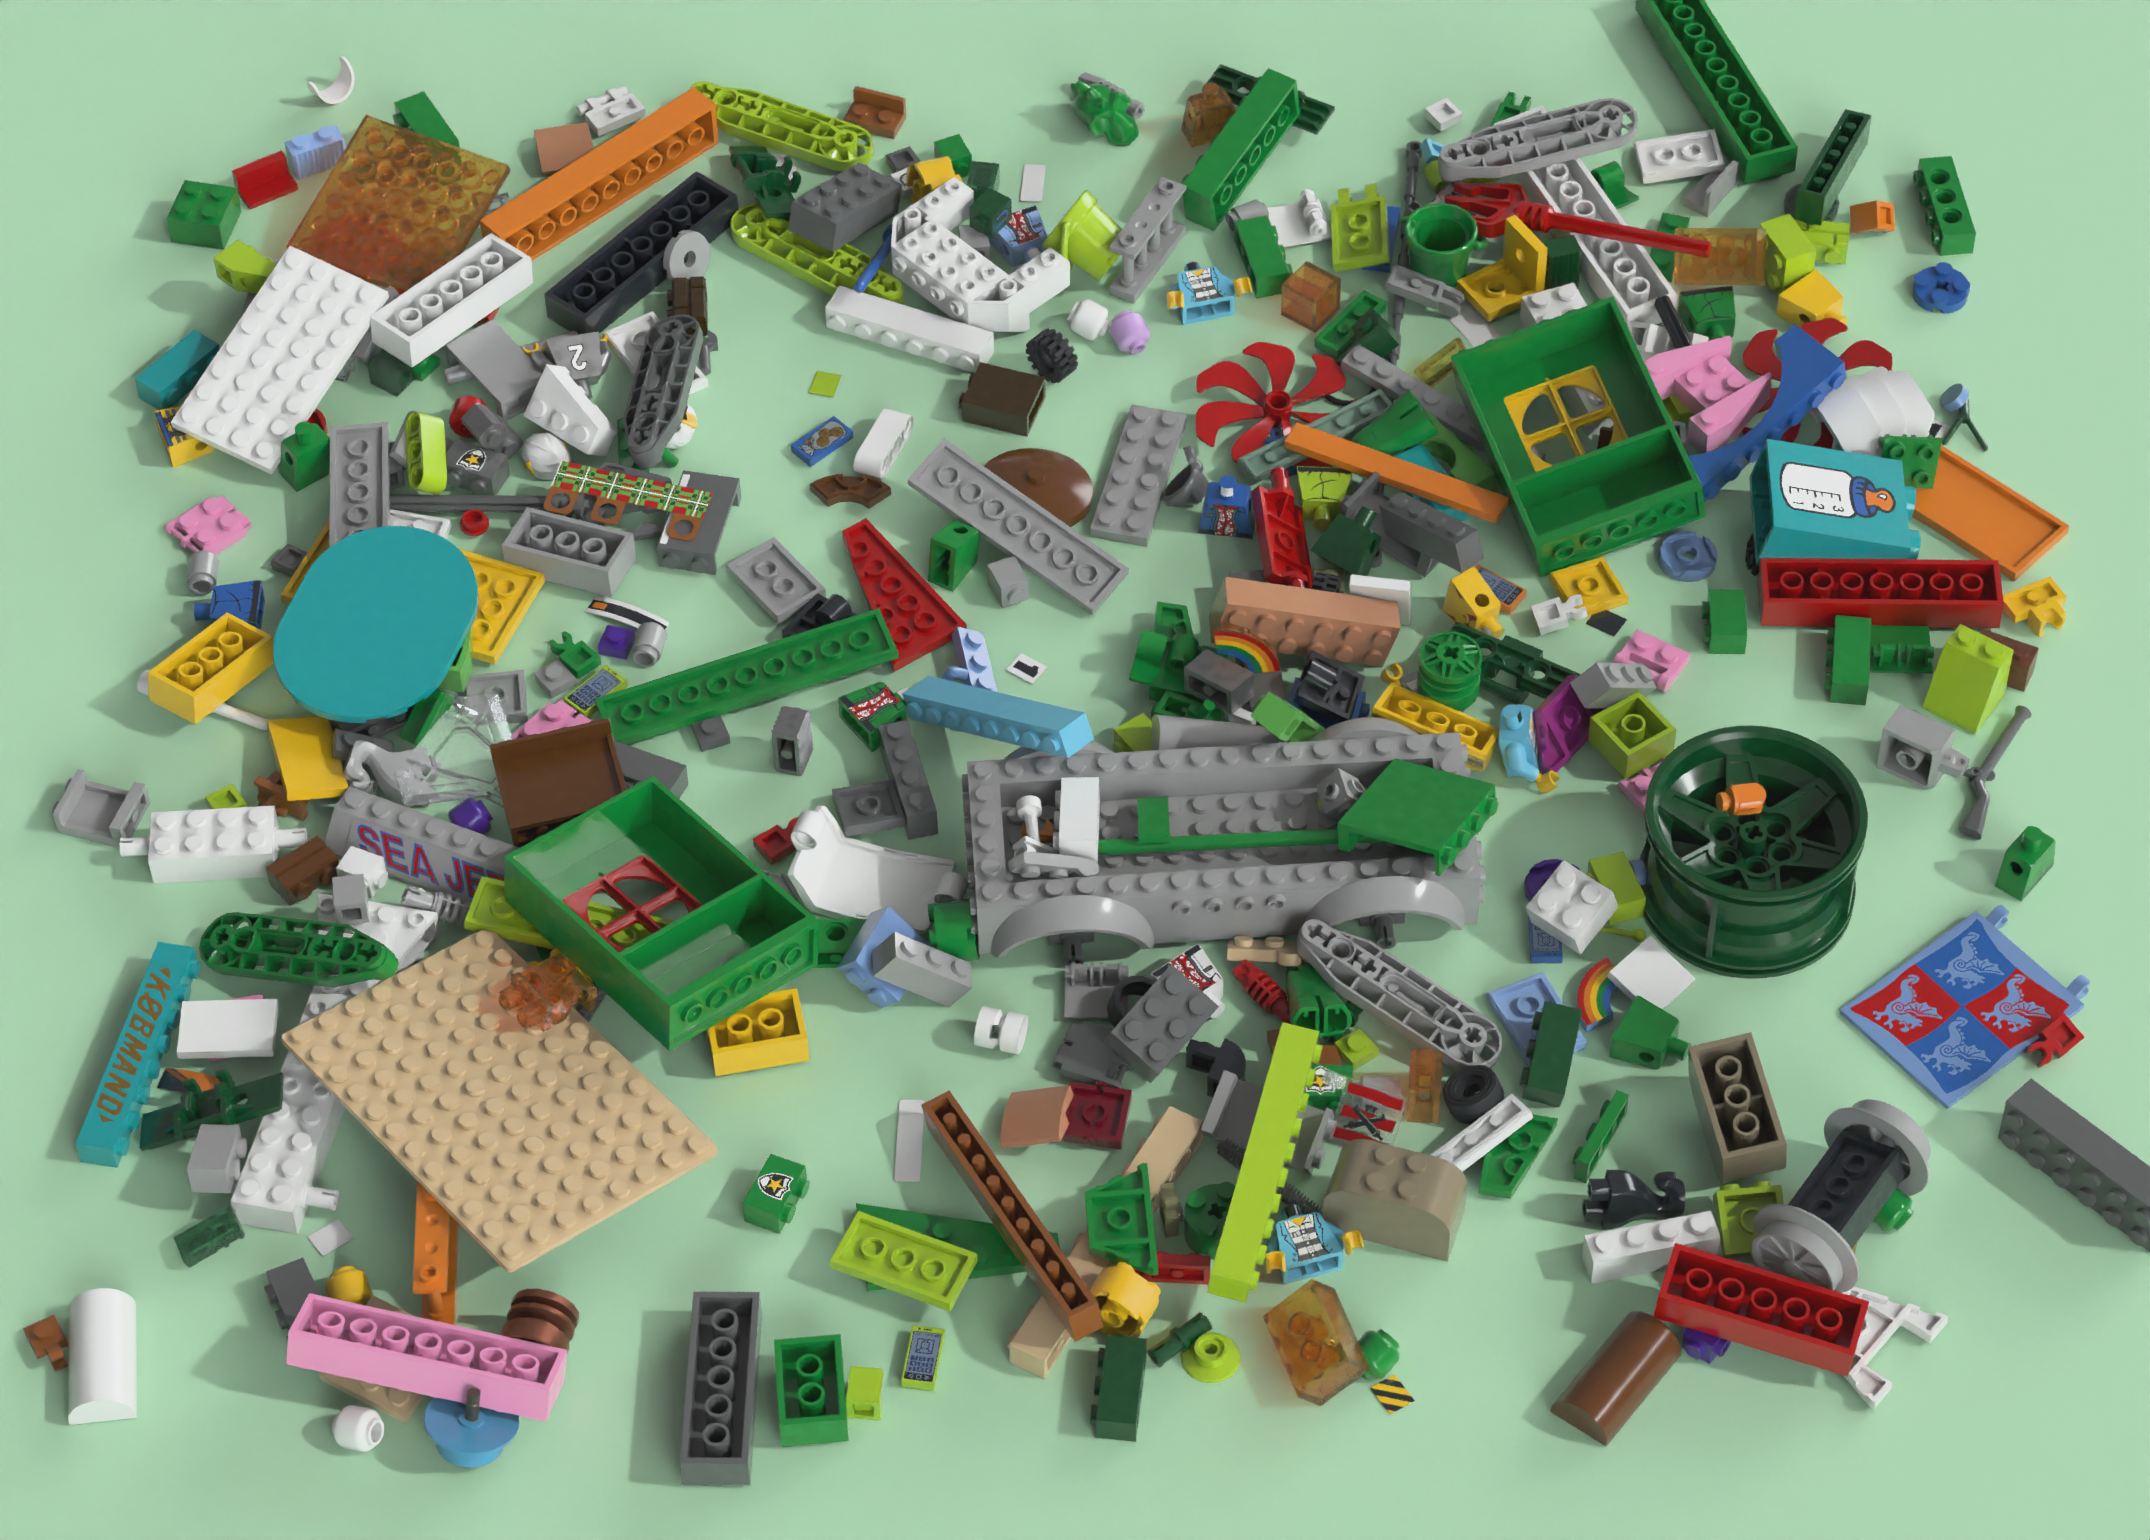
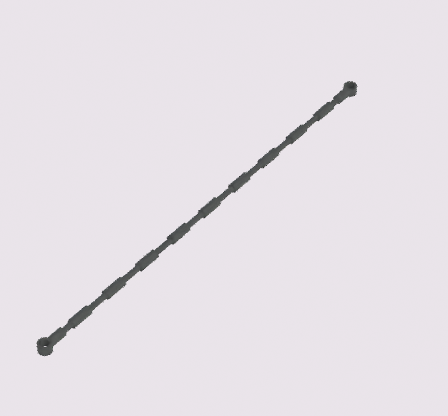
[1371,141,1422,568]

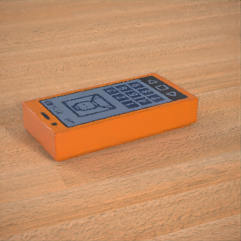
[1475,564,1527,615]

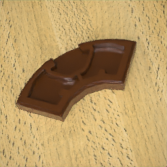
[810,474,891,509]

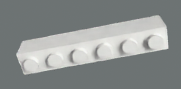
[825,285,994,373]

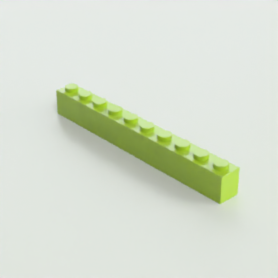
[1207,1022,1323,1303]

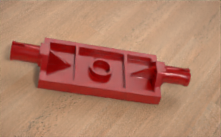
[1251,467,1313,589]

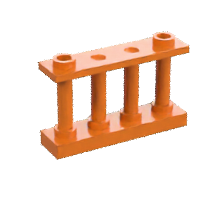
[413,1181,459,1325]

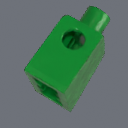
[280,422,330,492]
[928,520,981,592]
[1609,995,1691,1070]

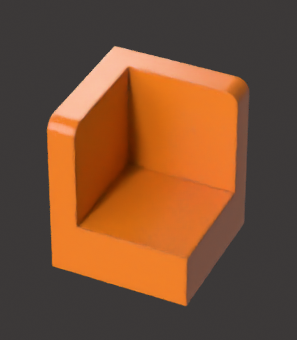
[1850,200,1895,233]

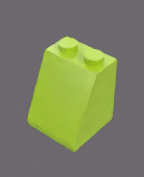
[1922,624,2014,734]

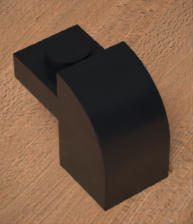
[1186,1038,1246,1097]

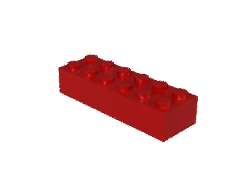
[1654,1243,1870,1377]

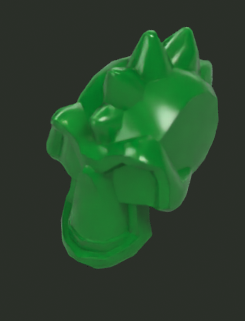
[1070,81,1139,146]

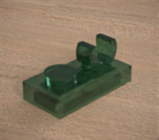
[174,1205,245,1268]

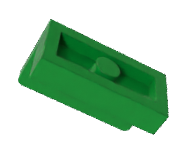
[399,689,455,752]

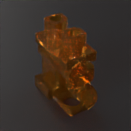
[499,953,597,1032]

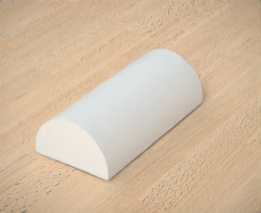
[68,1288,137,1425]

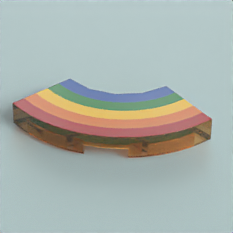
[1214,624,1281,673]

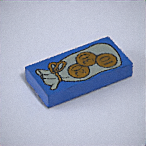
[791,416,853,467]

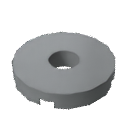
[663,230,710,281]

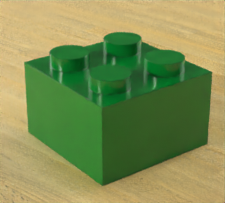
[166,180,242,250]

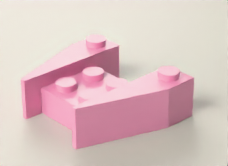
[1644,336,1772,454]

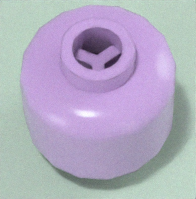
[1109,310,1151,354]

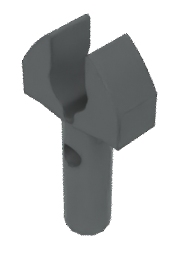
[692,330,718,376]

